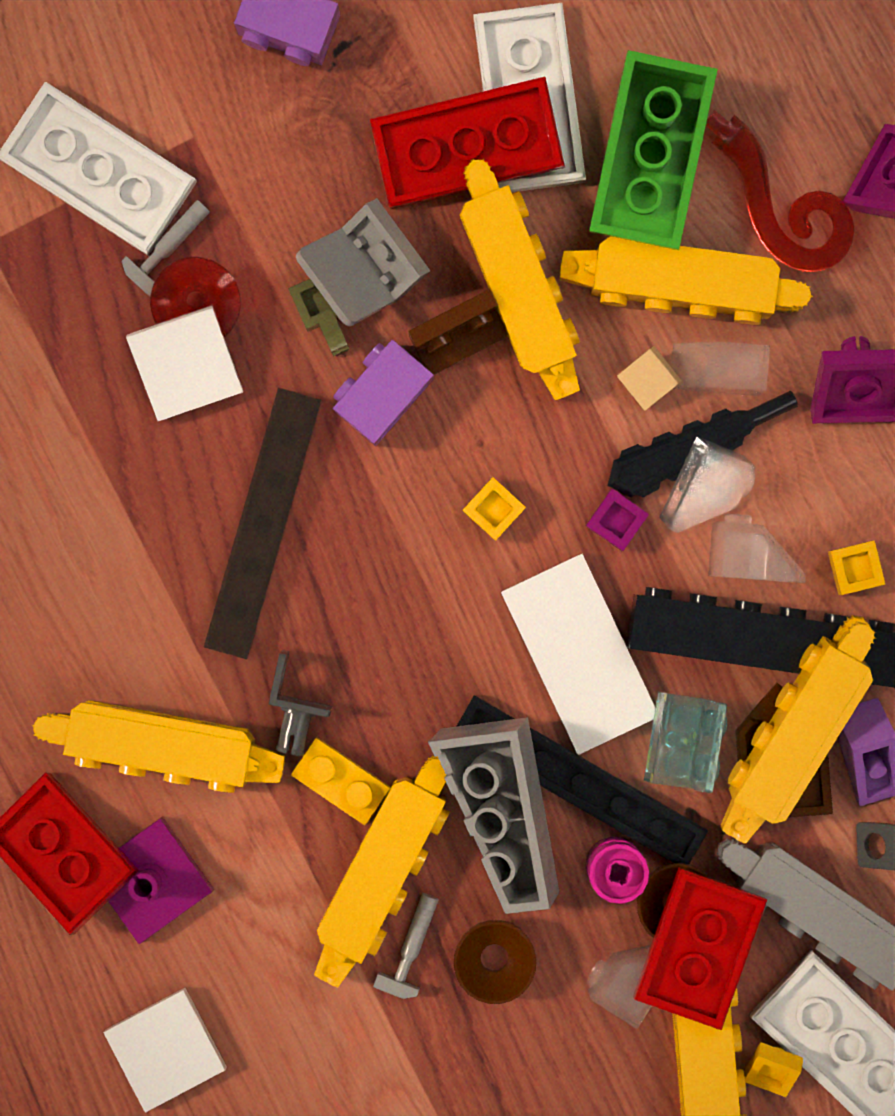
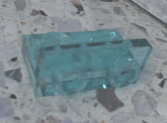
[644,691,727,793]

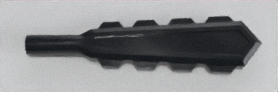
[607,391,798,498]

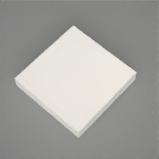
[126,306,243,421]
[103,988,227,1113]

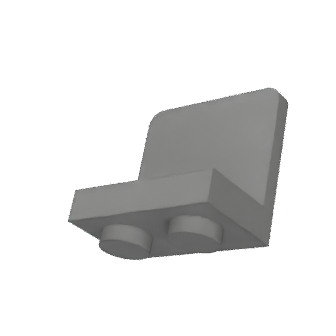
[296,198,430,326]

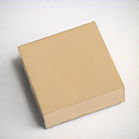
[617,346,682,411]

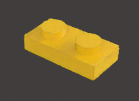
[291,737,391,825]

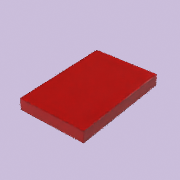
[0,773,139,935]
[633,867,767,1031]

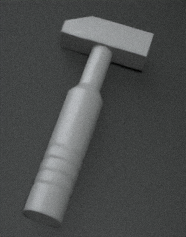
[121,200,210,298]
[373,893,439,999]

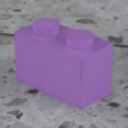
[234,0,340,66]
[333,339,434,447]

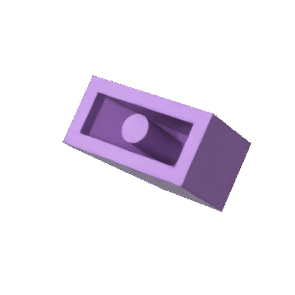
[838,698,895,806]

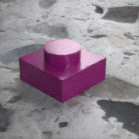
[585,489,649,551]

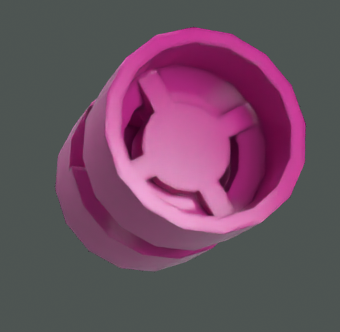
[585,836,649,904]

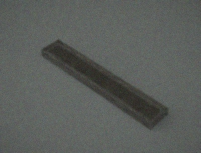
[204,388,322,660]

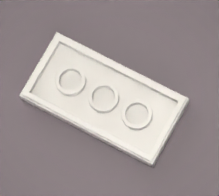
[473,3,586,192]
[0,82,197,256]
[501,554,660,755]
[749,949,895,1116]

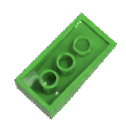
[589,50,718,250]

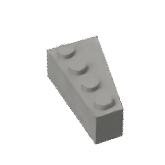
[428,717,560,914]

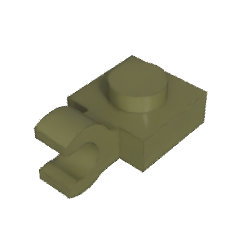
[288,279,350,357]

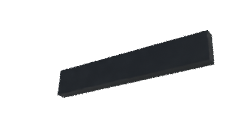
[456,695,708,864]

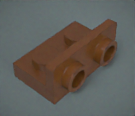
[408,289,508,375]

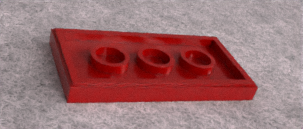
[370,76,565,209]

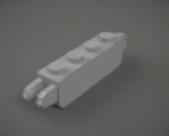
[716,838,895,991]

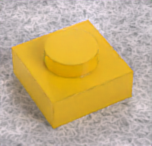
[462,477,526,541]
[828,540,885,595]
[744,1042,803,1097]

